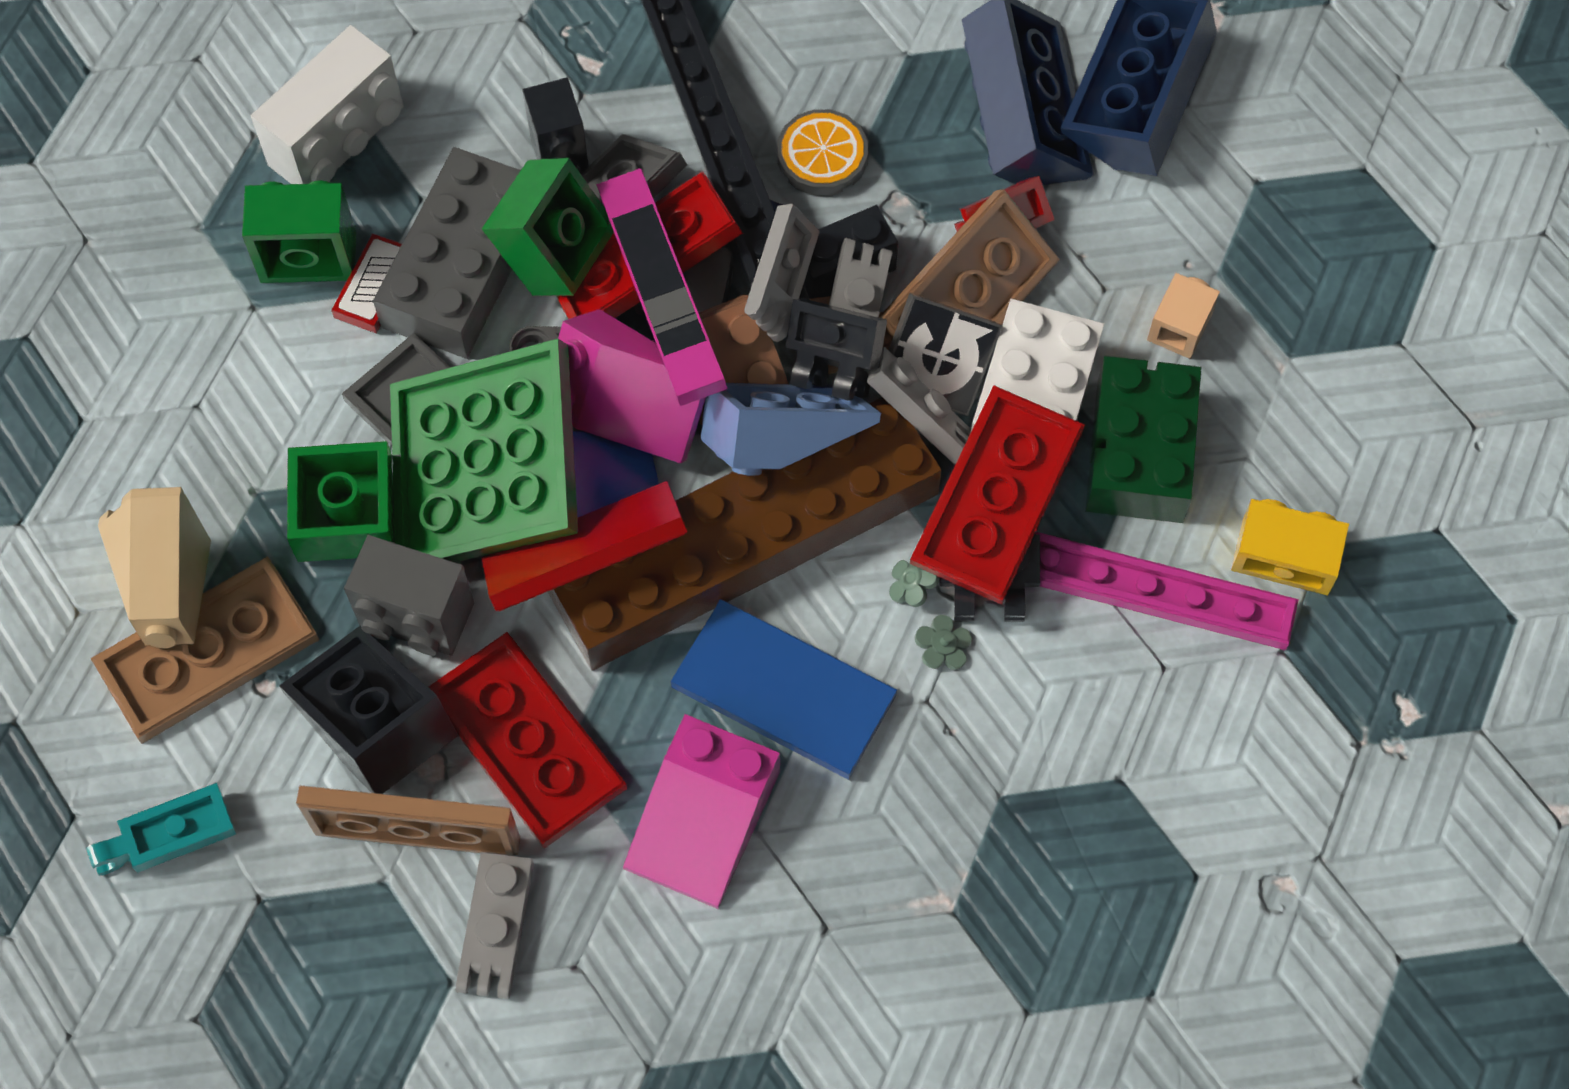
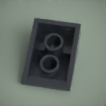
[279,626,459,794]

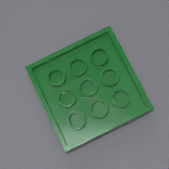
[390,339,578,562]

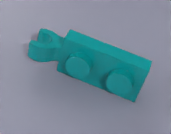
[86,783,237,876]

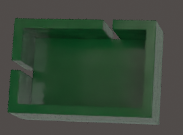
[1085,355,1202,523]

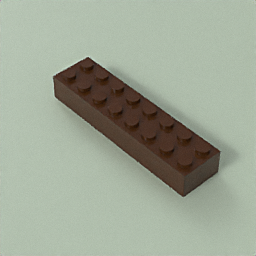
[548,397,942,671]

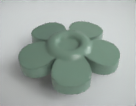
[889,560,940,607]
[914,615,972,670]

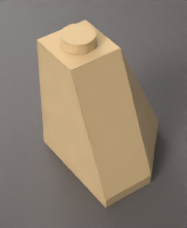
[98,487,211,648]

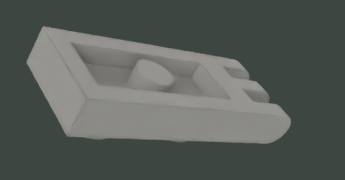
[744,203,820,342]
[824,238,892,371]
[867,347,971,464]
[456,852,534,999]

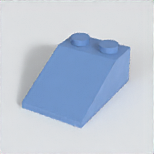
[701,383,881,475]

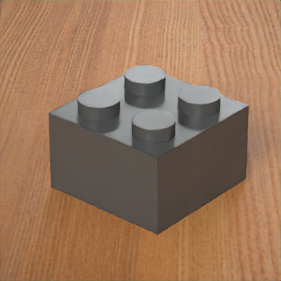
[344,535,474,656]

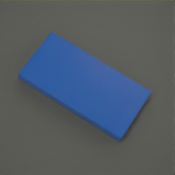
[671,599,897,780]

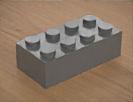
[373,146,521,359]

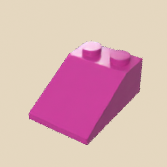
[558,309,706,464]
[623,714,780,909]

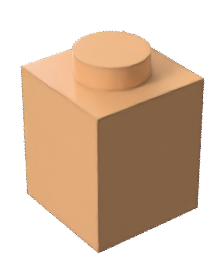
[1147,273,1220,359]

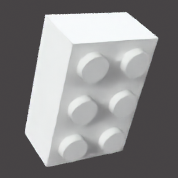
[250,25,404,184]
[971,298,1104,431]

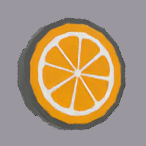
[777,109,868,196]

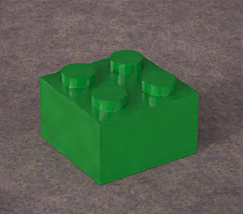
[482,158,614,296]
[242,180,356,283]
[287,441,395,562]

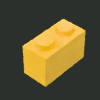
[1231,499,1349,596]

